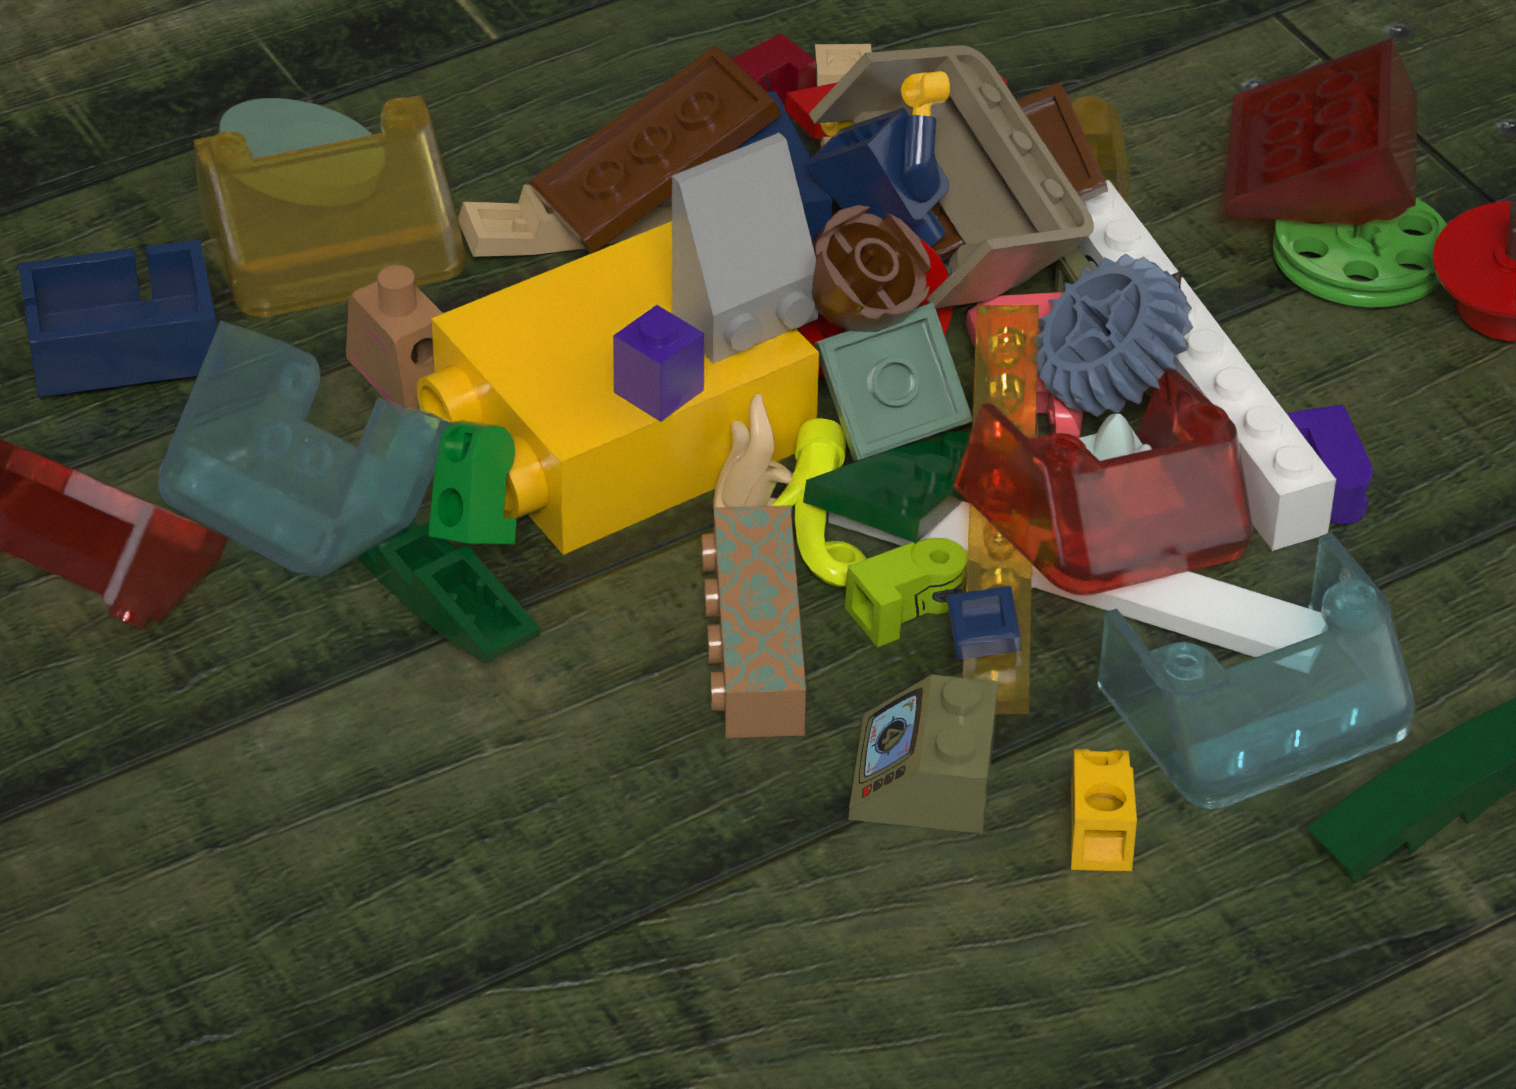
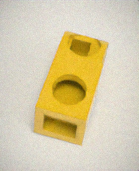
[1071,749,1137,872]

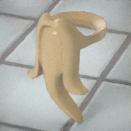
[713,394,795,513]

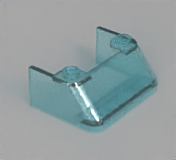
[1098,532,1415,809]

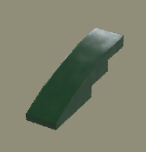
[341,498,541,663]
[1307,698,1516,883]

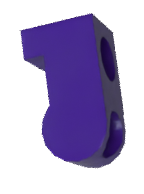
[1286,404,1373,524]

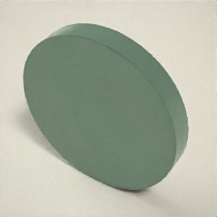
[215,98,385,207]

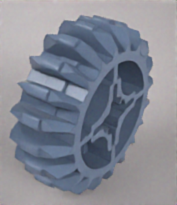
[1030,254,1193,417]

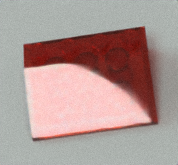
[1223,38,1417,225]

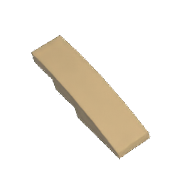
[458,185,672,257]

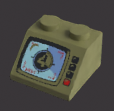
[848,675,998,834]

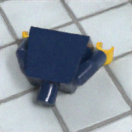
[804,71,950,247]

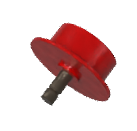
[1433,200,1516,342]

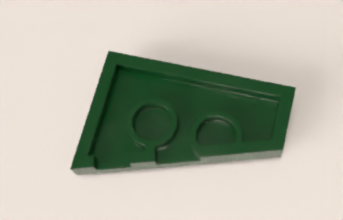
[803,430,1001,543]

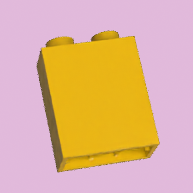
[417,221,819,555]

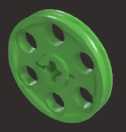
[1273,182,1447,307]

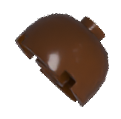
[811,205,931,332]

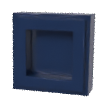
[946,586,1022,660]

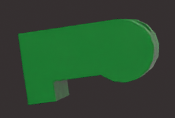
[428,420,516,544]

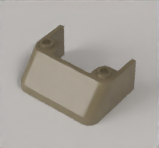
[809,45,1094,308]

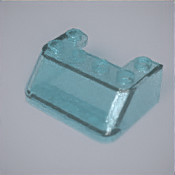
[158,320,452,578]

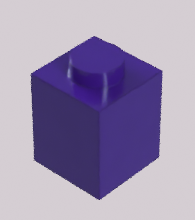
[613,305,704,422]

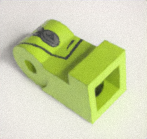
[845,537,967,648]

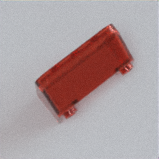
[954,370,1253,596]
[0,439,229,628]

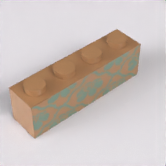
[701,505,806,738]

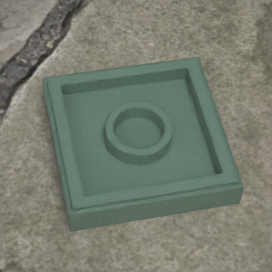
[813,303,973,461]

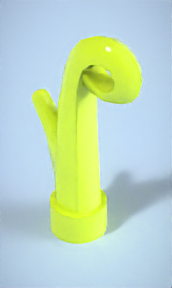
[770,418,866,588]

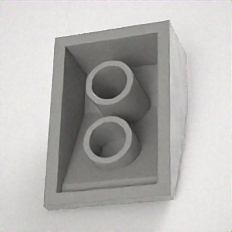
[672,133,818,363]

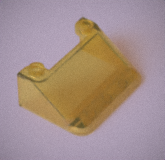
[193,95,466,317]

